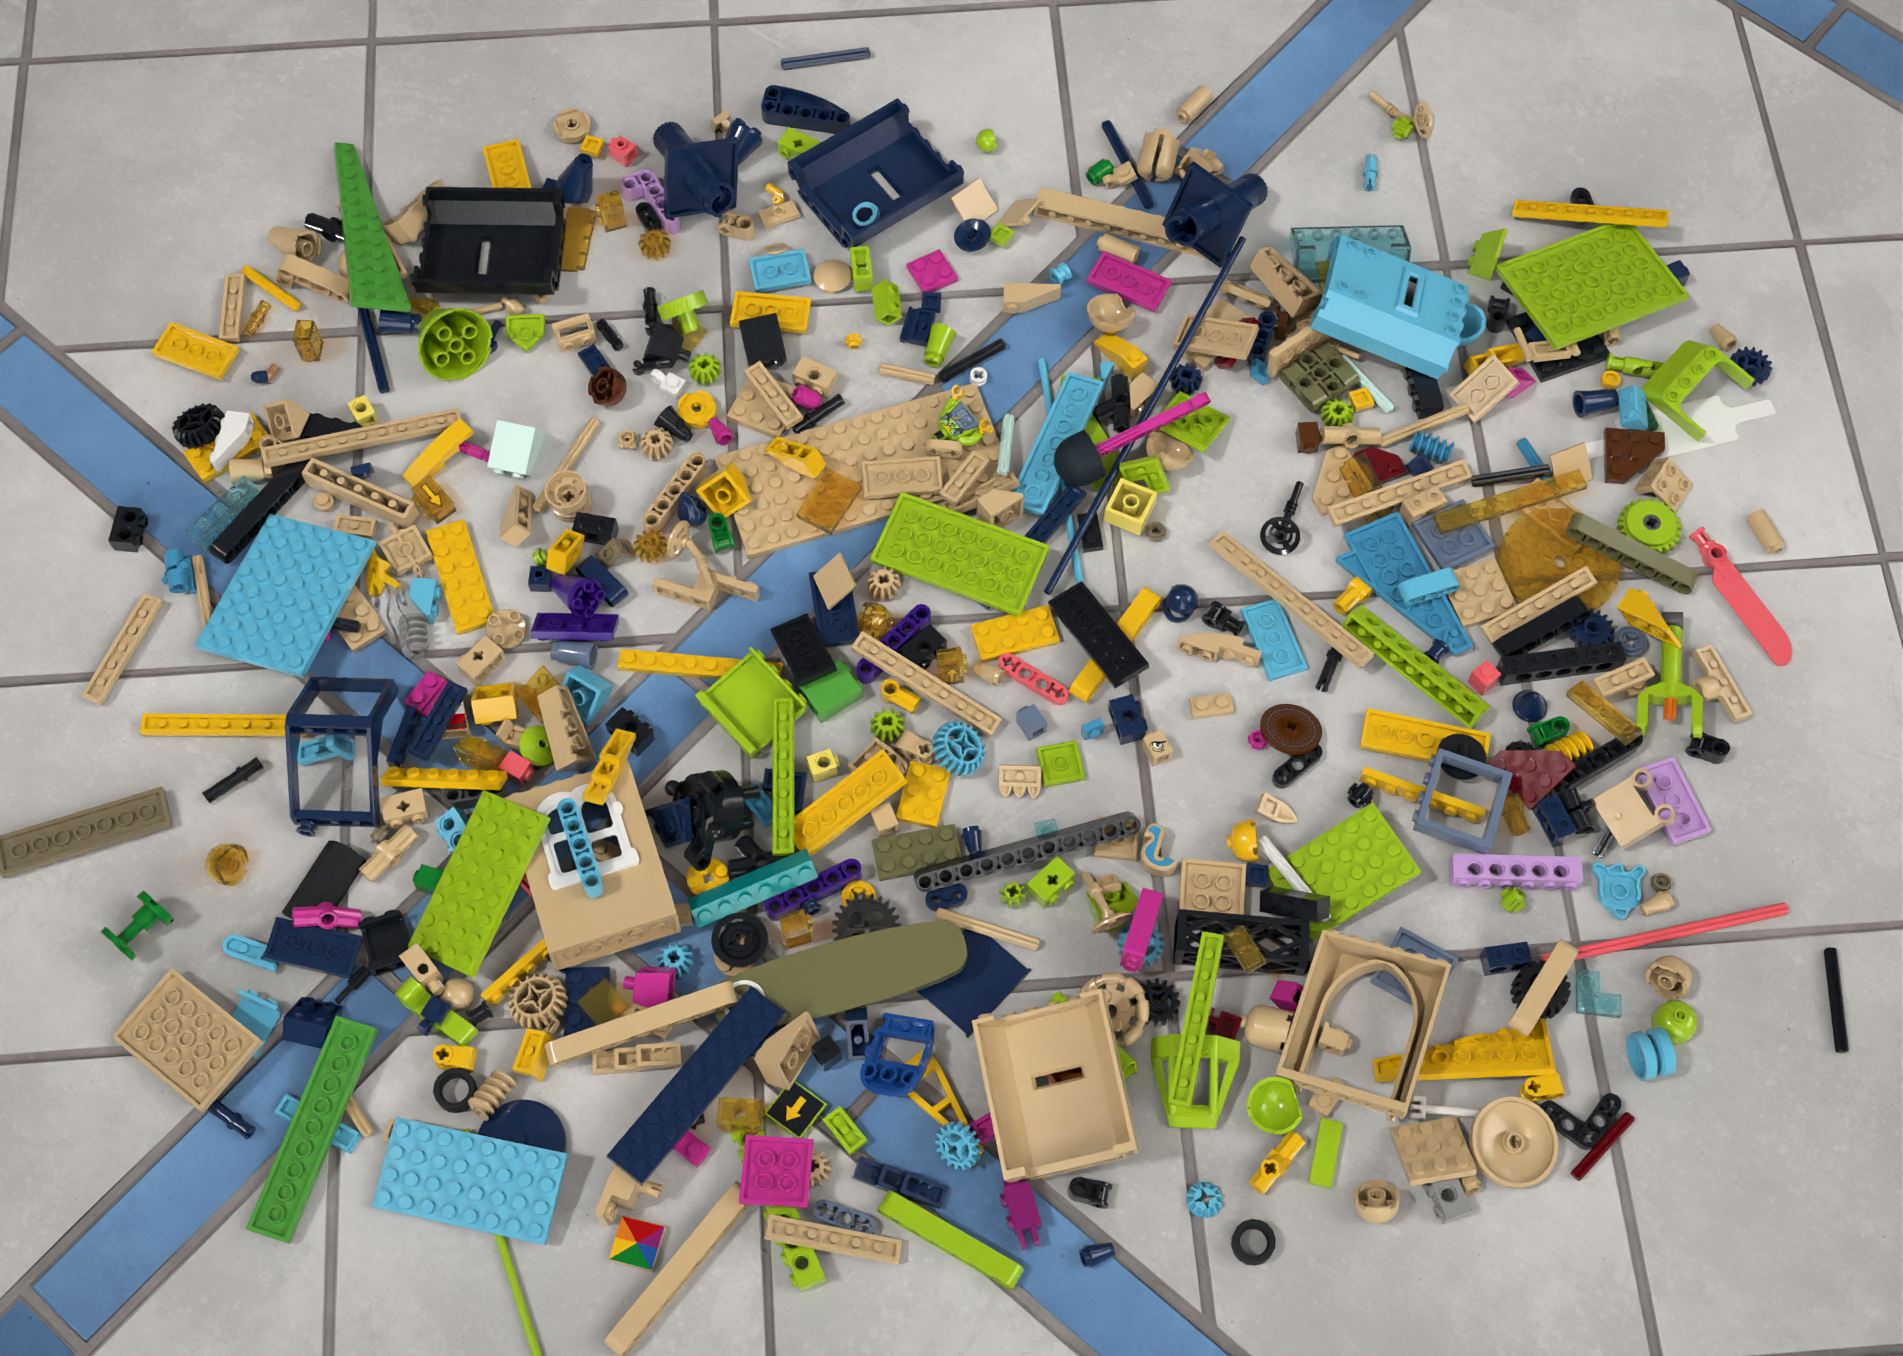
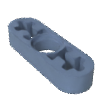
[813,1199,876,1235]

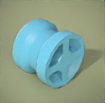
[1048,262,1072,284]

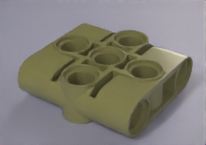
[1279,341,1359,412]

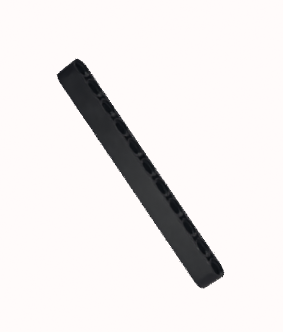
[913,811,1141,892]

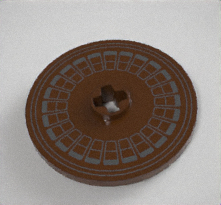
[1260,704,1322,755]

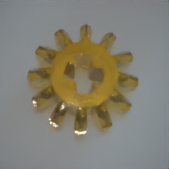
[638,228,671,261]
[633,529,667,564]

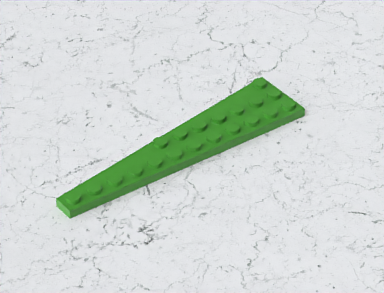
[334,142,411,312]

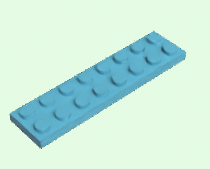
[1012,371,1105,516]

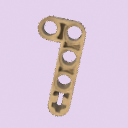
[276,254,350,303]

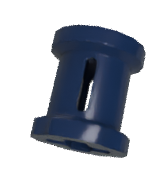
[1424,639,1450,664]

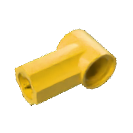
[1333,576,1373,616]
[881,679,921,714]

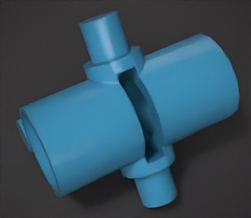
[161,549,197,594]

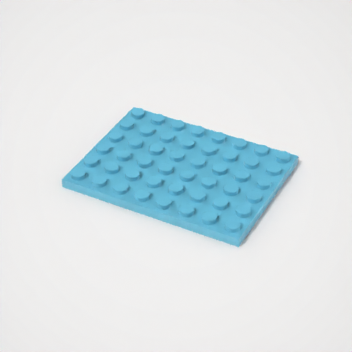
[194,514,377,678]

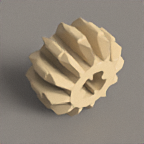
[639,426,673,460]
[867,566,901,602]
[810,1149,832,1188]

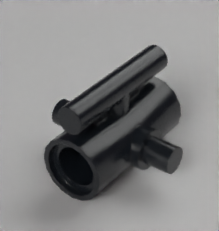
[1558,788,1596,835]

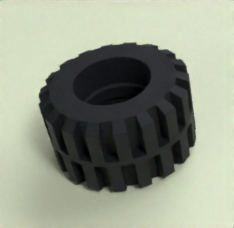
[1510,960,1571,1020]

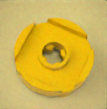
[677,390,717,429]
[686,858,730,896]

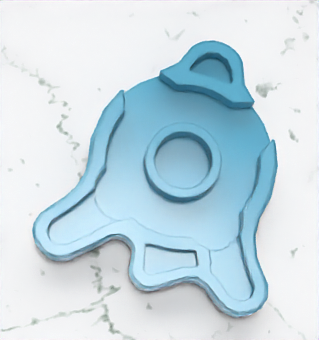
[1591,862,1646,920]

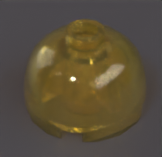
[858,602,894,641]
[205,843,249,886]

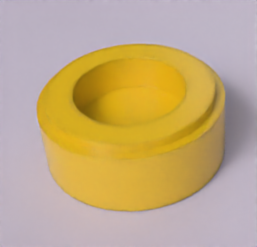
[1600,370,1621,389]

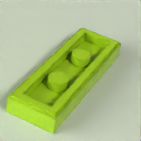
[1308,1117,1343,1189]

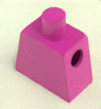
[623,967,676,1008]

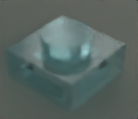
[1034,818,1058,843]

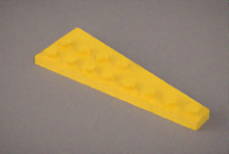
[1372,1018,1556,1083]

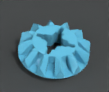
[1186,1181,1222,1218]

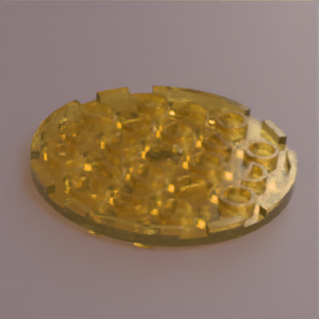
[1498,508,1621,611]

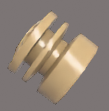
[544,470,592,523]

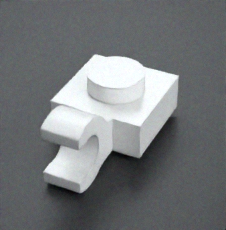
[650,369,686,399]

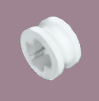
[970,367,987,386]

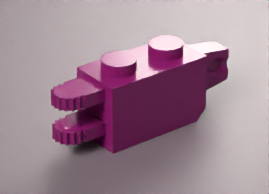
[999,1173,1042,1250]

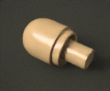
[501,296,525,315]

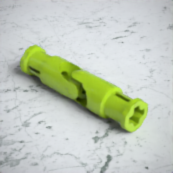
[1605,353,1664,378]

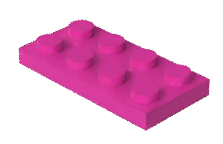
[1086,251,1172,313]

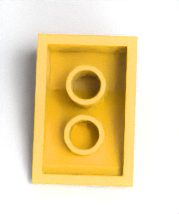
[1616,588,1682,649]

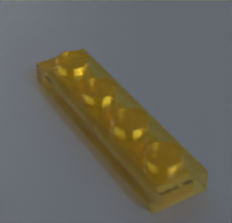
[1566,681,1642,745]

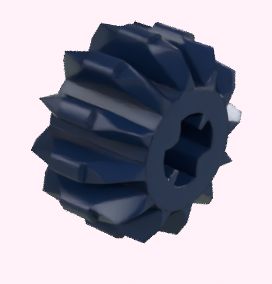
[1169,362,1203,395]

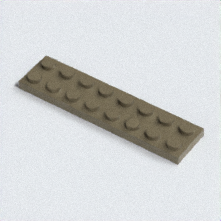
[0,787,173,878]

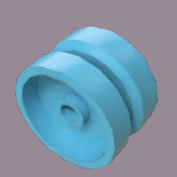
[1626,1027,1676,1081]

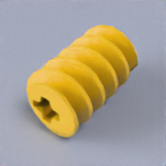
[1545,730,1594,761]

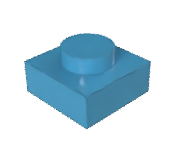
[1250,358,1269,385]
[1081,717,1104,740]

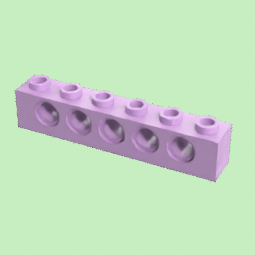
[1449,853,1583,891]

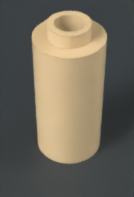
[1176,86,1213,124]
[1096,233,1141,264]
[1746,509,1785,554]

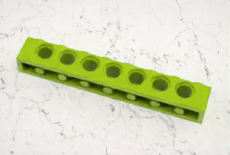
[1342,604,1490,729]
[729,1111,826,1292]

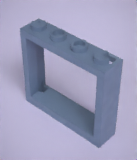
[1412,748,1513,854]

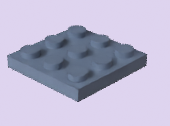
[1411,499,1496,570]
[1370,927,1459,1005]

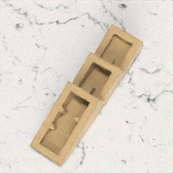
[592,1042,681,1075]

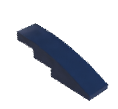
[852,1156,948,1209]

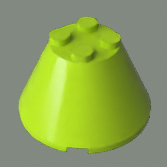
[418,307,493,381]

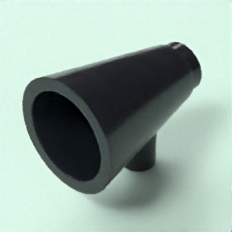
[654,405,694,443]

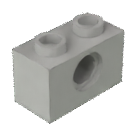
[1424,1178,1472,1224]

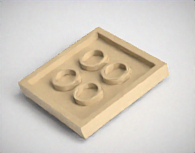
[726,378,799,439]
[1446,558,1517,629]
[1178,858,1246,924]
[1390,1116,1477,1186]

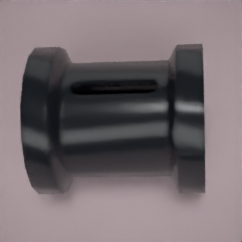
[465,1000,494,1028]

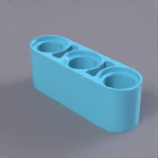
[1397,568,1460,606]

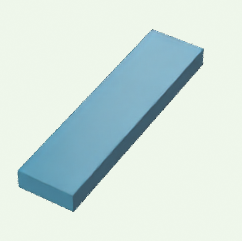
[274,1093,362,1154]

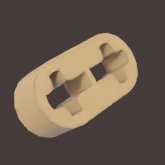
[924,439,963,458]

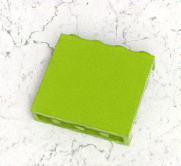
[695,647,808,759]

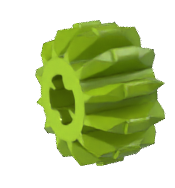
[688,352,722,386]
[1320,397,1354,426]
[870,708,905,743]

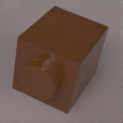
[1295,422,1320,454]

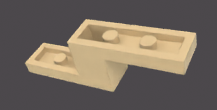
[652,569,760,611]

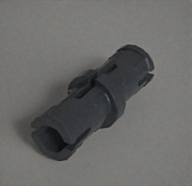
[642,287,658,325]

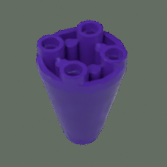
[551,575,606,618]

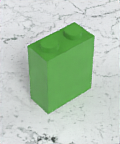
[798,658,863,723]

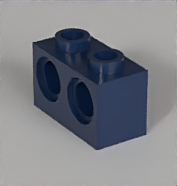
[1479,942,1532,976]

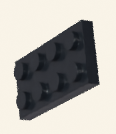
[770,613,837,687]

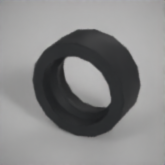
[433,1068,478,1113]
[1231,1219,1276,1266]

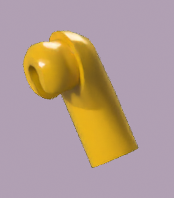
[765,183,785,205]

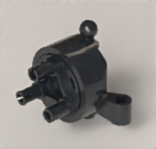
[665,770,761,871]

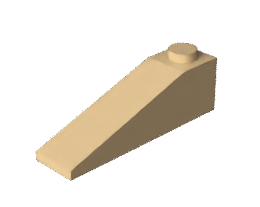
[383,179,443,244]

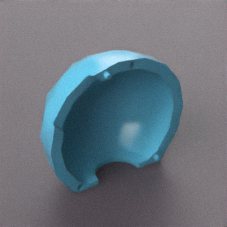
[1459,302,1486,346]

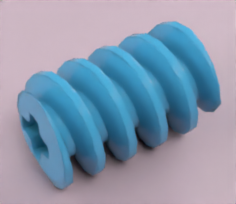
[1409,430,1455,464]

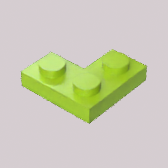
[1119,455,1171,494]

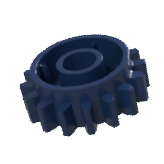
[1567,608,1615,647]

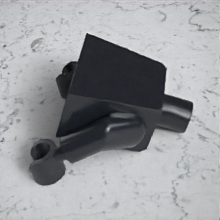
[632,321,691,375]

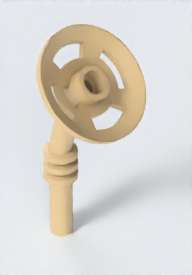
[1369,91,1433,139]
[1285,310,1361,360]
[667,520,714,589]
[1081,872,1132,934]

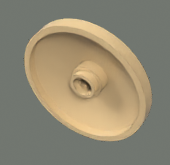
[1469,1096,1559,1189]

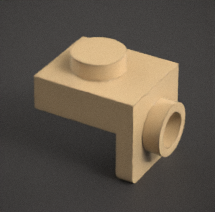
[496,719,526,750]

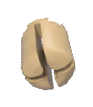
[1137,128,1181,183]

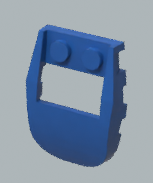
[860,1013,935,1096]

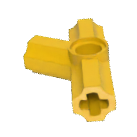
[1249,1131,1305,1195]

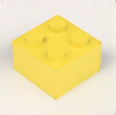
[1103,478,1157,536]

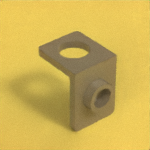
[596,538,636,569]

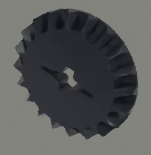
[711,912,768,968]

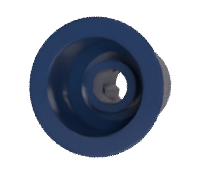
[379,310,422,334]
[1573,389,1619,418]

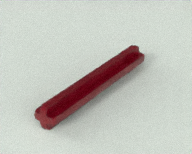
[1571,1112,1635,1181]

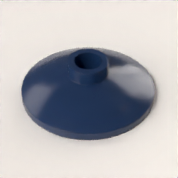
[954,218,991,252]

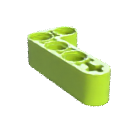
[394,976,479,1046]

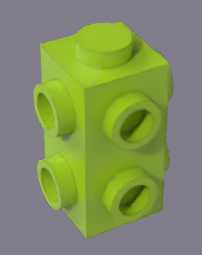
[871,279,902,326]

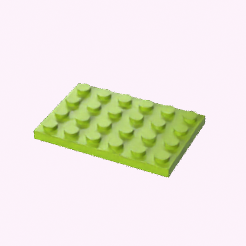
[1268,802,1422,943]

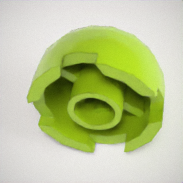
[1651,1000,1698,1045]

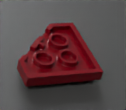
[1487,750,1577,810]

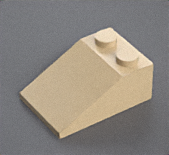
[754,1011,821,1091]

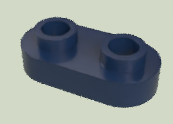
[925,883,968,911]

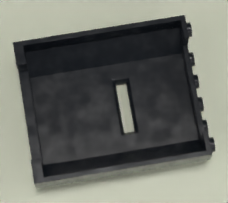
[410,187,566,295]

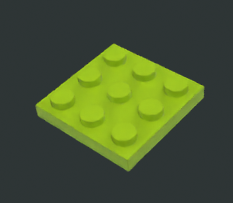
[1159,391,1231,453]

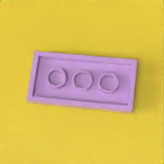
[1637,757,1712,846]

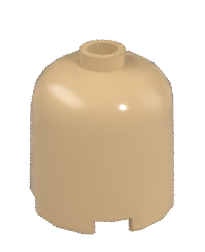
[1241,1005,1295,1054]

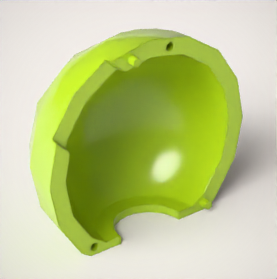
[1246,1077,1303,1135]

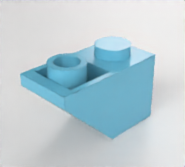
[409,578,442,624]

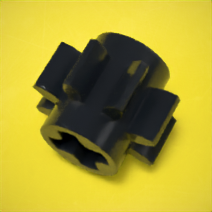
[1347,782,1373,808]

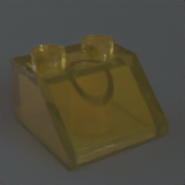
[453,735,507,771]

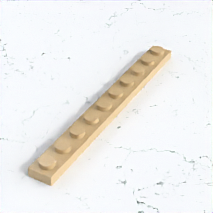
[260,408,461,468]
[1209,531,1375,669]

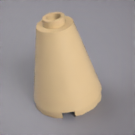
[268,226,322,263]

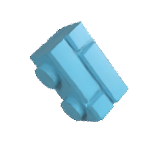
[1618,385,1648,430]

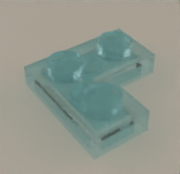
[1576,969,1622,1018]

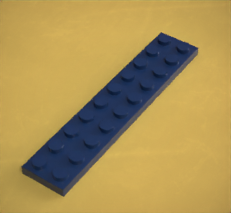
[607,986,786,1186]

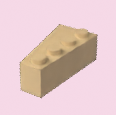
[1250,246,1323,318]
[537,685,598,772]

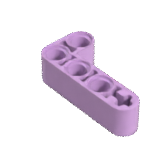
[621,169,681,235]

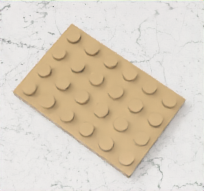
[111,968,264,1113]

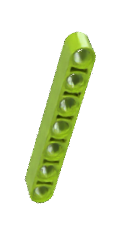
[877,1190,1024,1290]

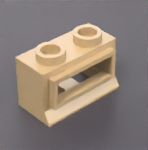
[551,313,597,353]

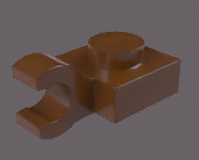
[1274,306,1290,340]

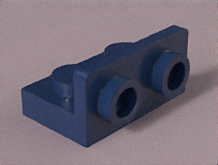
[1533,795,1577,848]

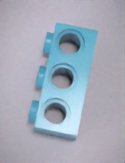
[434,806,469,854]

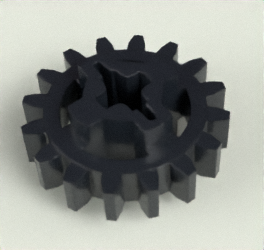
[1132,978,1181,1027]

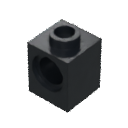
[811,1035,843,1072]

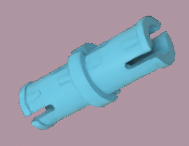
[1363,154,1378,192]

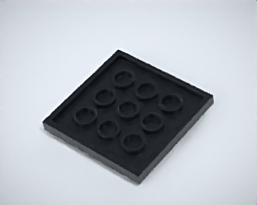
[1506,312,1610,383]

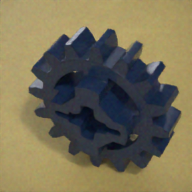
[1730,346,1772,387]

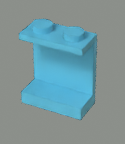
[232,989,283,1059]

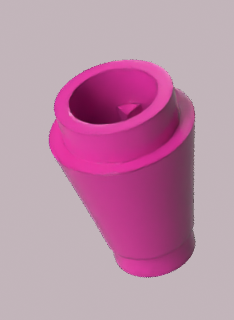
[708,417,733,446]

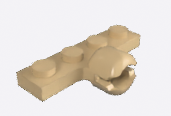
[1691,645,1753,723]

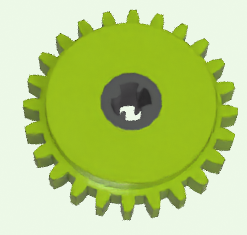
[1616,497,1682,554]

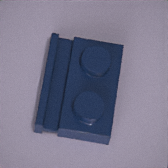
[900,306,937,346]

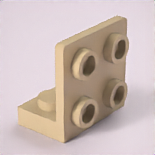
[1634,457,1693,512]

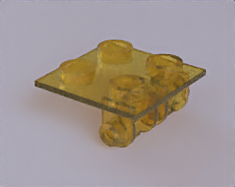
[515,665,560,723]

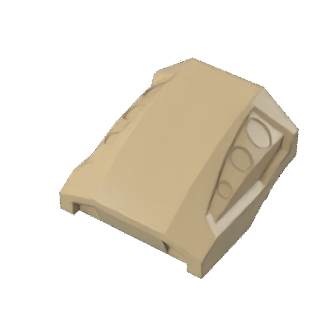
[847,737,908,776]

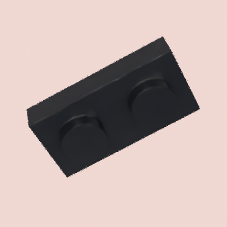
[1077,512,1103,553]

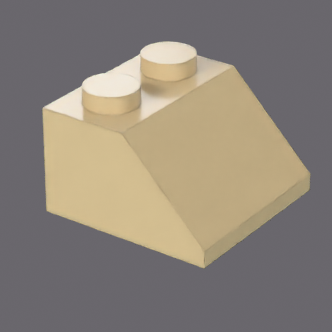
[977,489,1024,528]

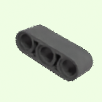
[443,785,508,810]

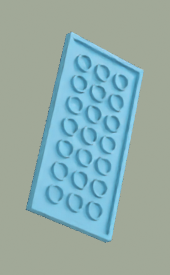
[371,1117,569,1245]

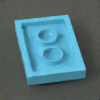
[748,249,812,293]

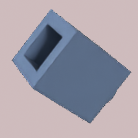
[1016,704,1047,741]

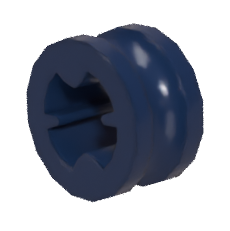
[296,820,318,837]
[800,898,822,917]

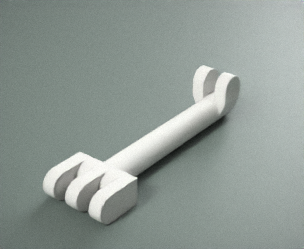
[1409,1096,1480,1121]

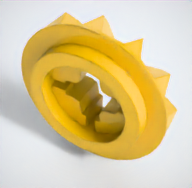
[841,881,876,914]

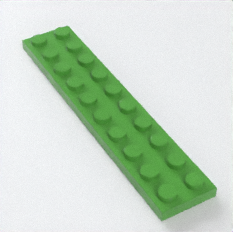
[246,1016,378,1244]

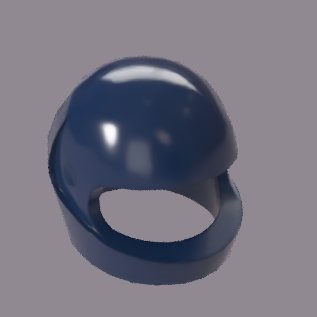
[1163,584,1198,623]

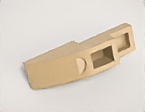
[1177,633,1262,667]

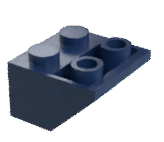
[282,997,343,1049]

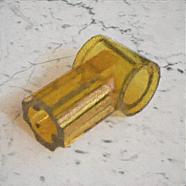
[1501,792,1530,836]

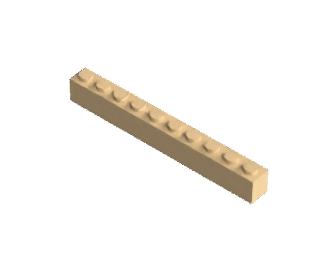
[1034,187,1206,258]

